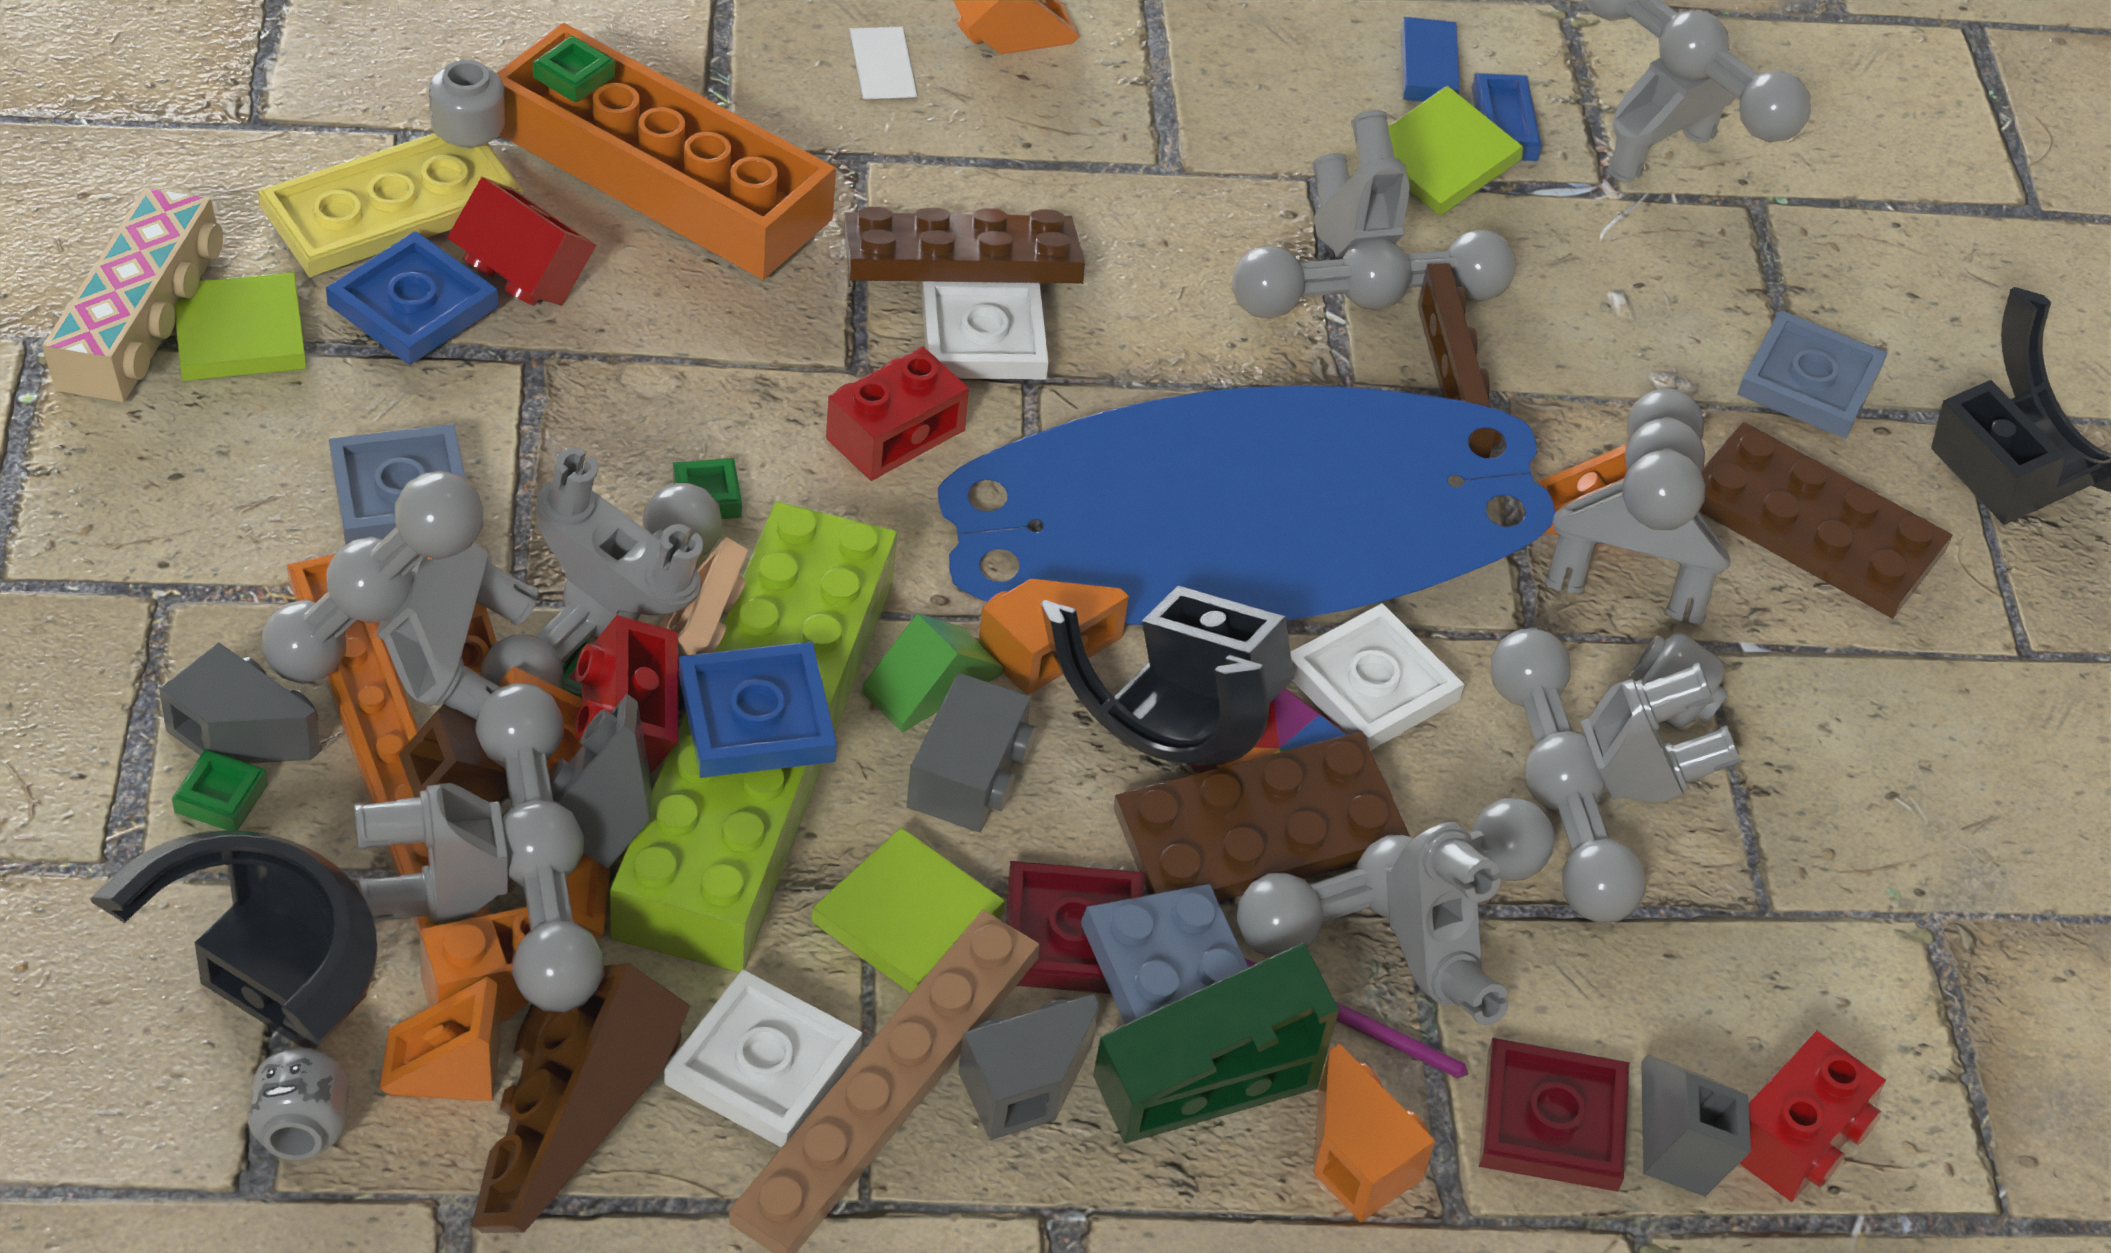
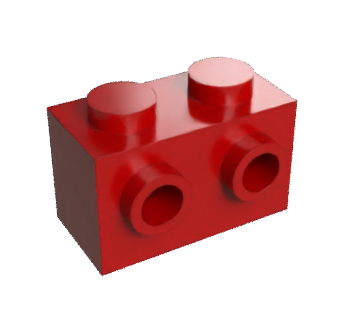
[447,176,597,306]
[826,346,969,481]
[574,615,678,774]
[1739,1030,1886,1202]

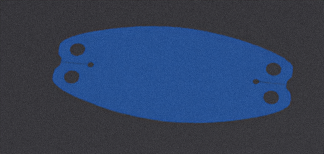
[938,386,1555,625]

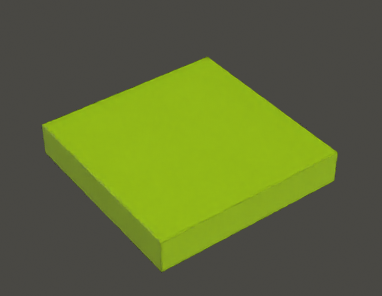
[1388,86,1523,216]
[174,272,306,381]
[811,828,1005,994]

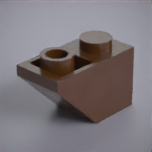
[399,704,509,803]

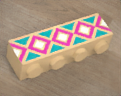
[42,188,223,402]

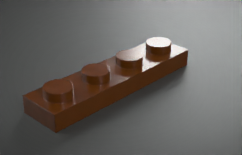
[1417,263,1502,458]

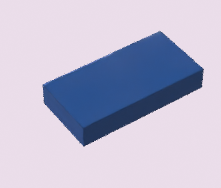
[1401,17,1459,102]
[1471,73,1542,161]

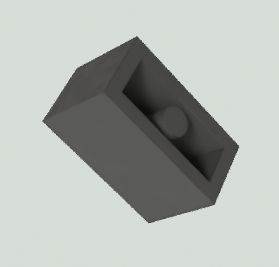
[906,673,1037,833]

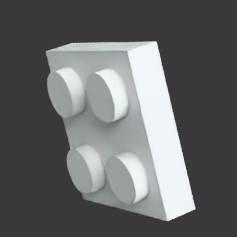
[921,281,1048,379]
[1290,603,1465,750]
[664,969,863,1148]

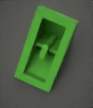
[862,613,1003,733]

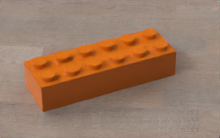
[496,22,836,280]

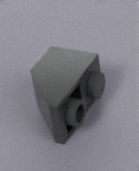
[159,642,320,763]
[549,694,652,869]
[958,994,1099,1141]
[1641,1055,1751,1197]

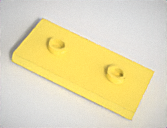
[258,133,523,277]

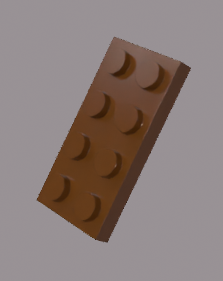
[844,207,1085,284]
[1699,421,1953,619]
[1114,731,1410,902]

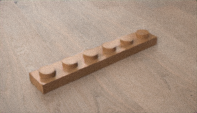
[729,910,1040,1253]

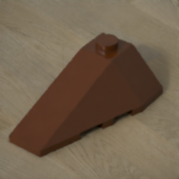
[471,963,691,1233]

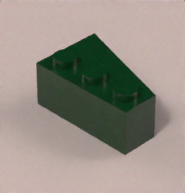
[1093,942,1339,1144]

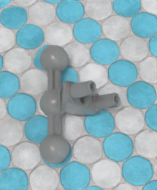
[1583,0,1811,182]
[1232,110,1516,319]
[1545,389,1731,624]
[480,447,722,689]
[261,470,538,719]
[1491,627,1742,924]
[354,683,605,1012]
[1236,798,1555,1025]

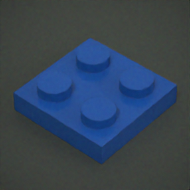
[326,231,499,365]
[679,642,837,778]

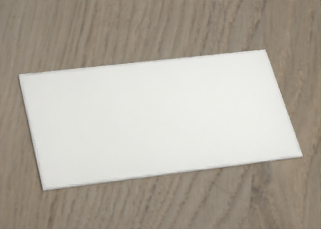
[849,27,917,99]

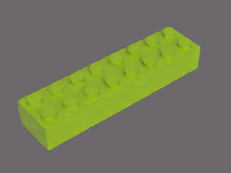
[610,501,897,973]

